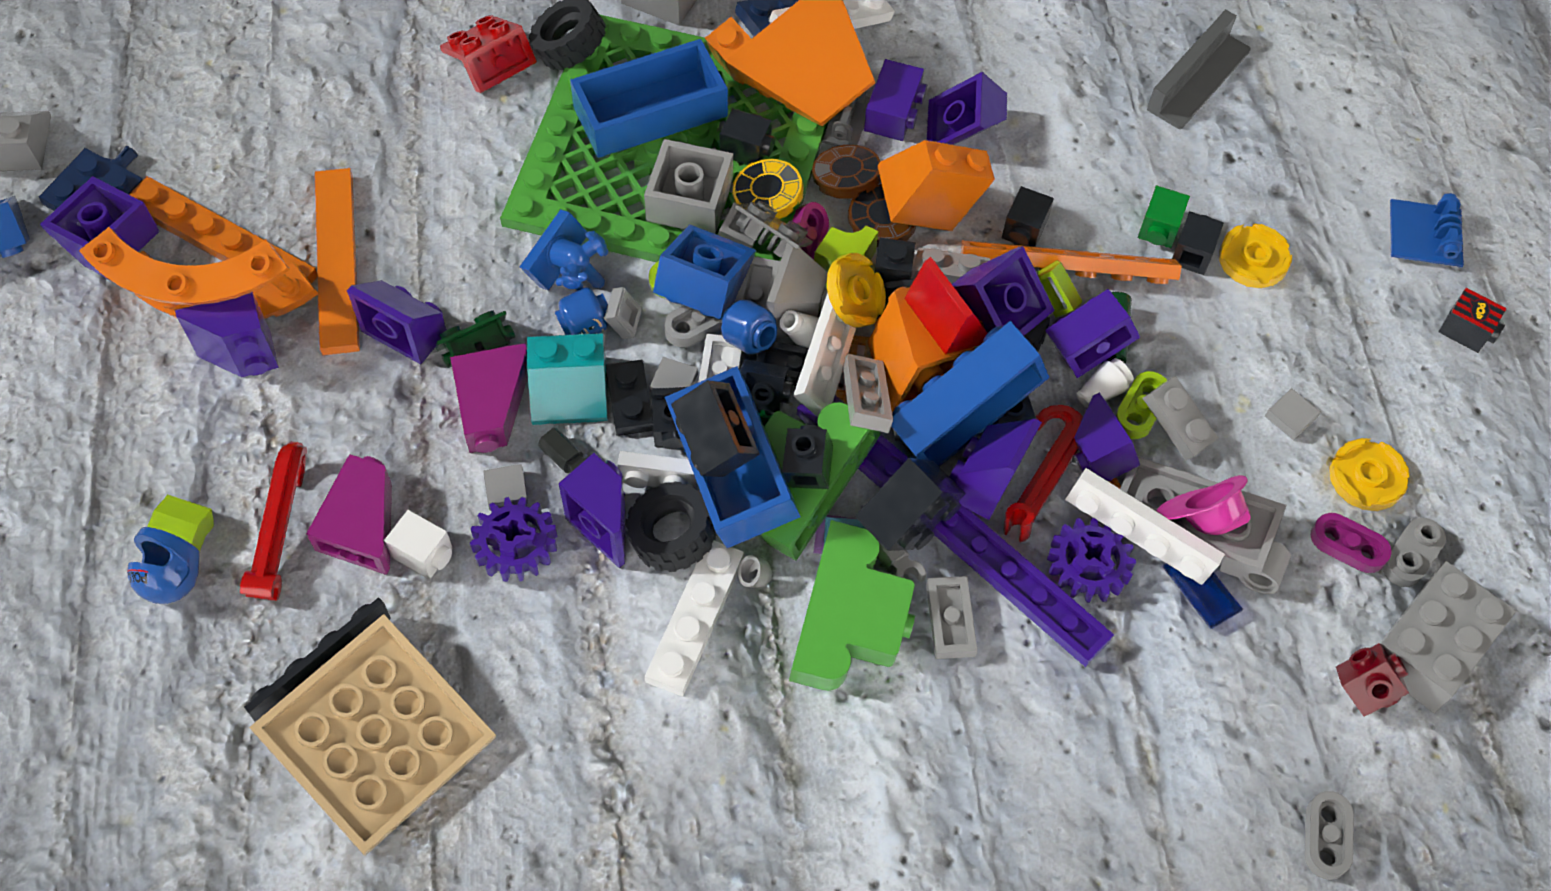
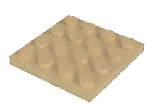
[249,614,496,856]

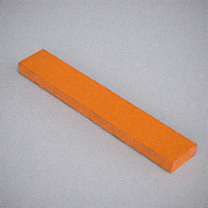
[315,168,360,356]

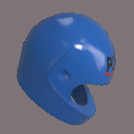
[127,527,200,604]

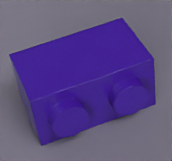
[864,59,928,141]
[1045,289,1140,378]

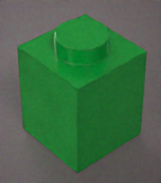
[1137,185,1190,249]

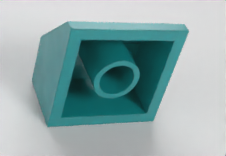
[527,333,608,425]

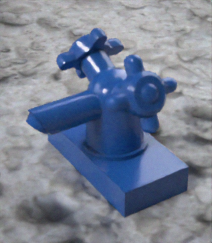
[519,209,609,291]

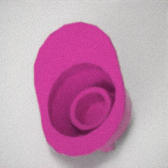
[1156,475,1251,535]

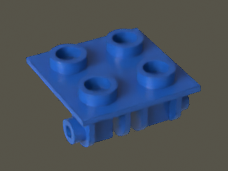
[1390,193,1464,267]

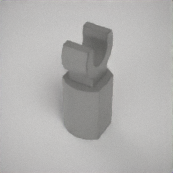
[877,541,926,582]

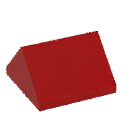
[904,257,987,355]

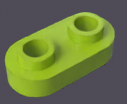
[1116,371,1167,439]

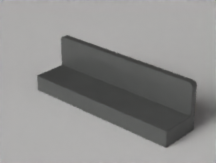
[1147,9,1251,129]

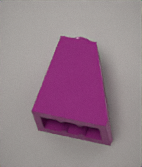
[450,343,528,453]
[306,454,392,575]

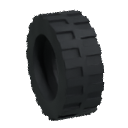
[529,0,606,70]
[625,481,717,572]

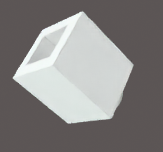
[384,510,453,579]

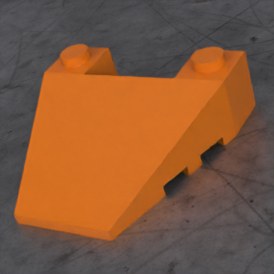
[705,0,875,126]

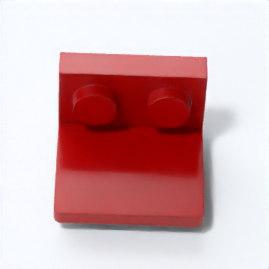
[440,15,537,93]

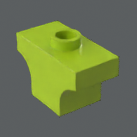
[814,226,879,272]

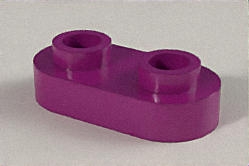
[792,202,829,260]
[1310,513,1392,573]

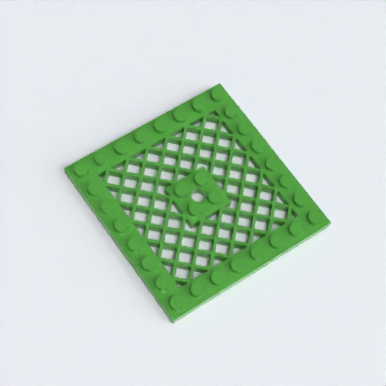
[500,15,829,262]

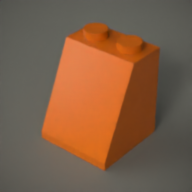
[878,140,995,231]
[868,287,975,413]

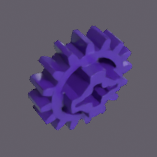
[470,497,558,582]
[1047,517,1136,603]

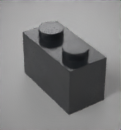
[671,380,760,477]

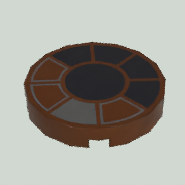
[812,145,881,199]
[848,184,916,247]

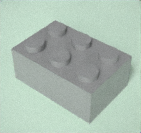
[1380,561,1516,714]

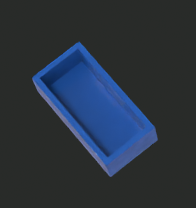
[570,39,728,158]
[891,321,1050,467]
[665,366,801,548]

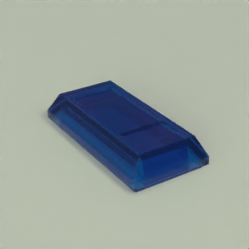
[1162,563,1243,630]

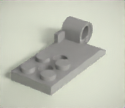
[1120,457,1291,594]

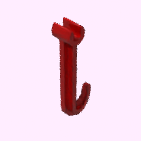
[1003,405,1083,543]
[240,441,307,601]

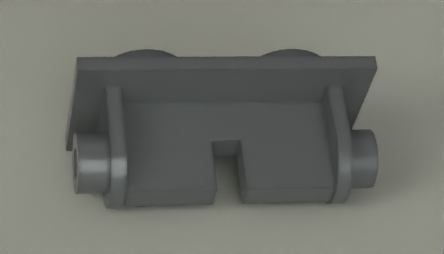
[822,91,870,146]

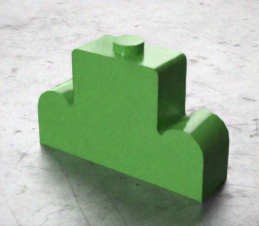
[760,402,880,561]
[789,520,915,691]

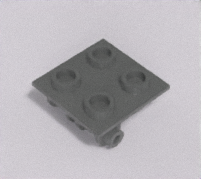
[735,201,813,258]

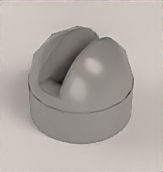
[738,555,773,588]

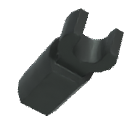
[538,427,587,473]

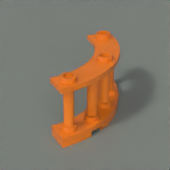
[79,227,319,319]

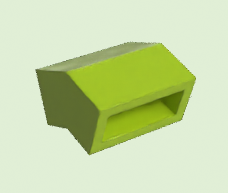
[1038,260,1083,318]
[147,494,214,552]

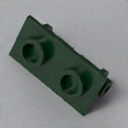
[436,310,515,368]

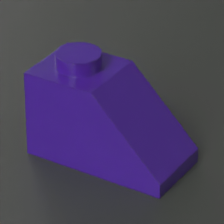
[1074,392,1140,481]

